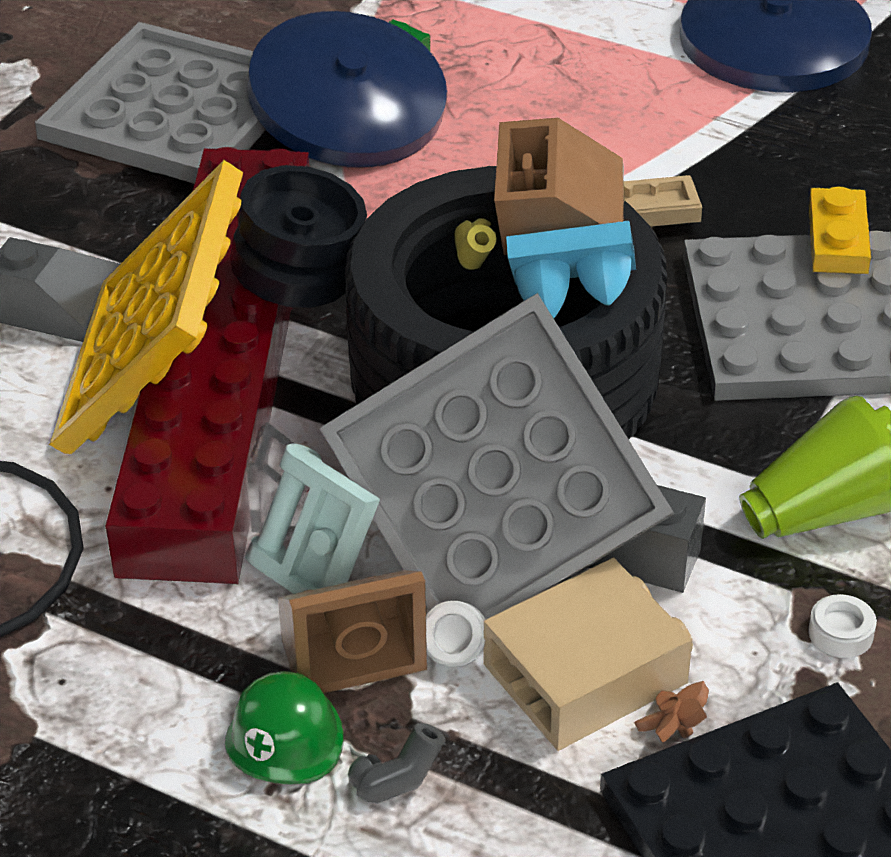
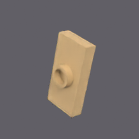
[624,175,702,228]

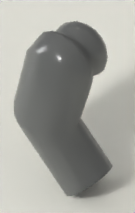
[348,723,445,803]

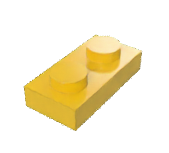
[809,187,871,274]

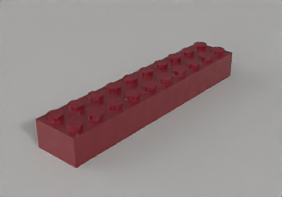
[105,147,310,584]

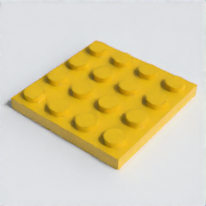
[49,160,243,454]

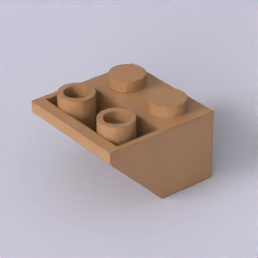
[494,117,624,255]

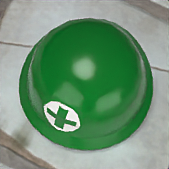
[224,671,344,784]

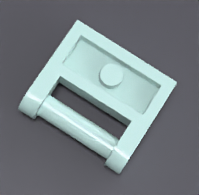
[245,444,380,594]

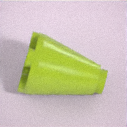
[739,396,891,539]

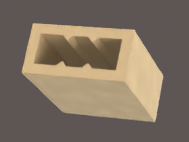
[483,557,693,751]

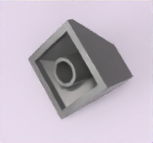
[0,237,120,342]

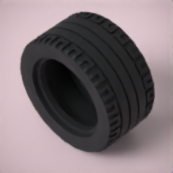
[345,166,667,439]

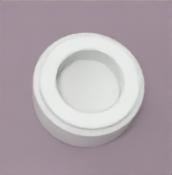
[808,594,876,658]
[426,601,485,667]

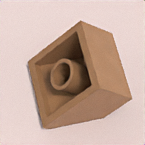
[278,570,427,693]

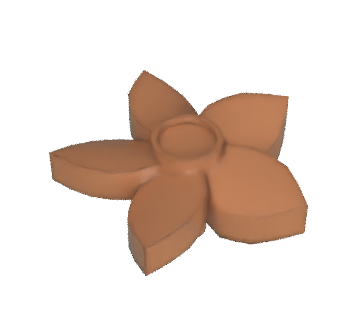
[633,681,709,743]

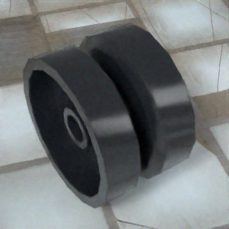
[230,165,367,308]

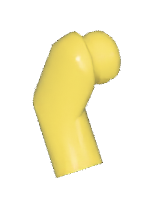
[454,218,496,270]

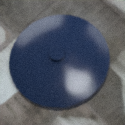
[680,0,872,92]
[247,11,447,167]

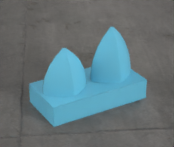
[506,221,636,319]

